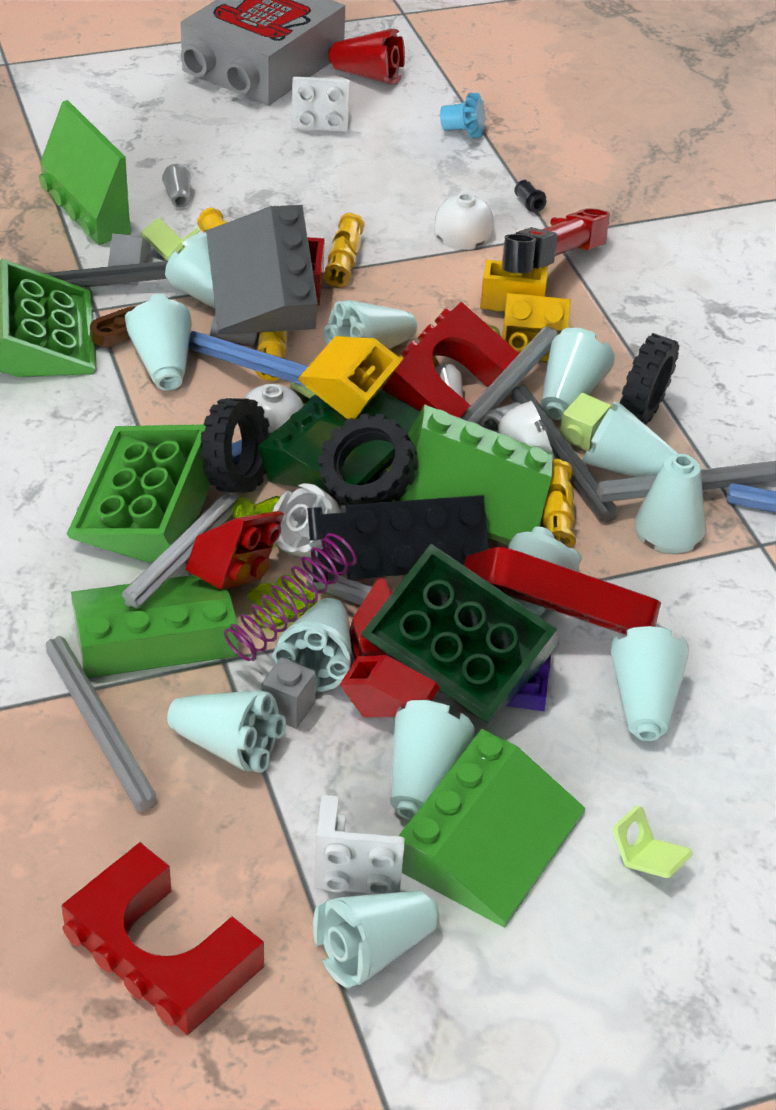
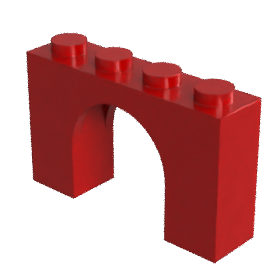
[381,301,519,418]
[61,842,264,1036]

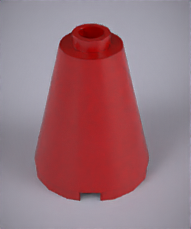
[328,29,405,84]

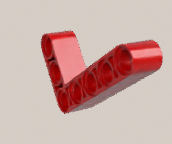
[464,547,661,636]

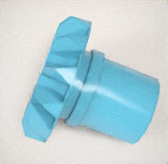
[440,93,487,138]

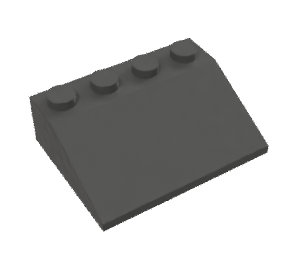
[206,205,318,334]

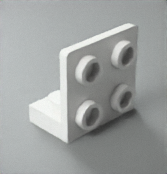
[292,77,349,132]
[314,795,405,895]

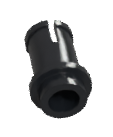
[514,179,547,212]

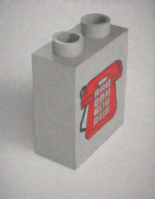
[181,0,346,106]

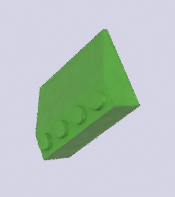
[39,100,130,245]
[0,258,96,377]
[400,405,552,545]
[67,424,211,562]
[71,575,238,678]
[399,729,585,928]

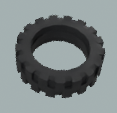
[620,333,679,425]
[201,398,271,493]
[318,414,418,505]

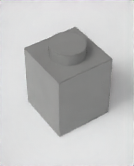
[262,657,316,729]

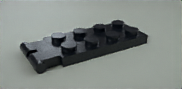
[307,495,488,583]

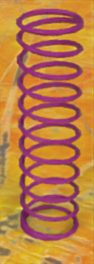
[224,533,356,661]

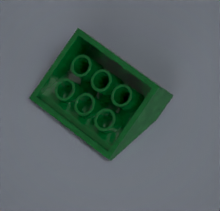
[258,389,420,493]
[361,544,559,725]

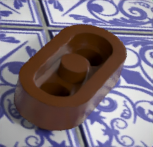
[90,306,136,348]

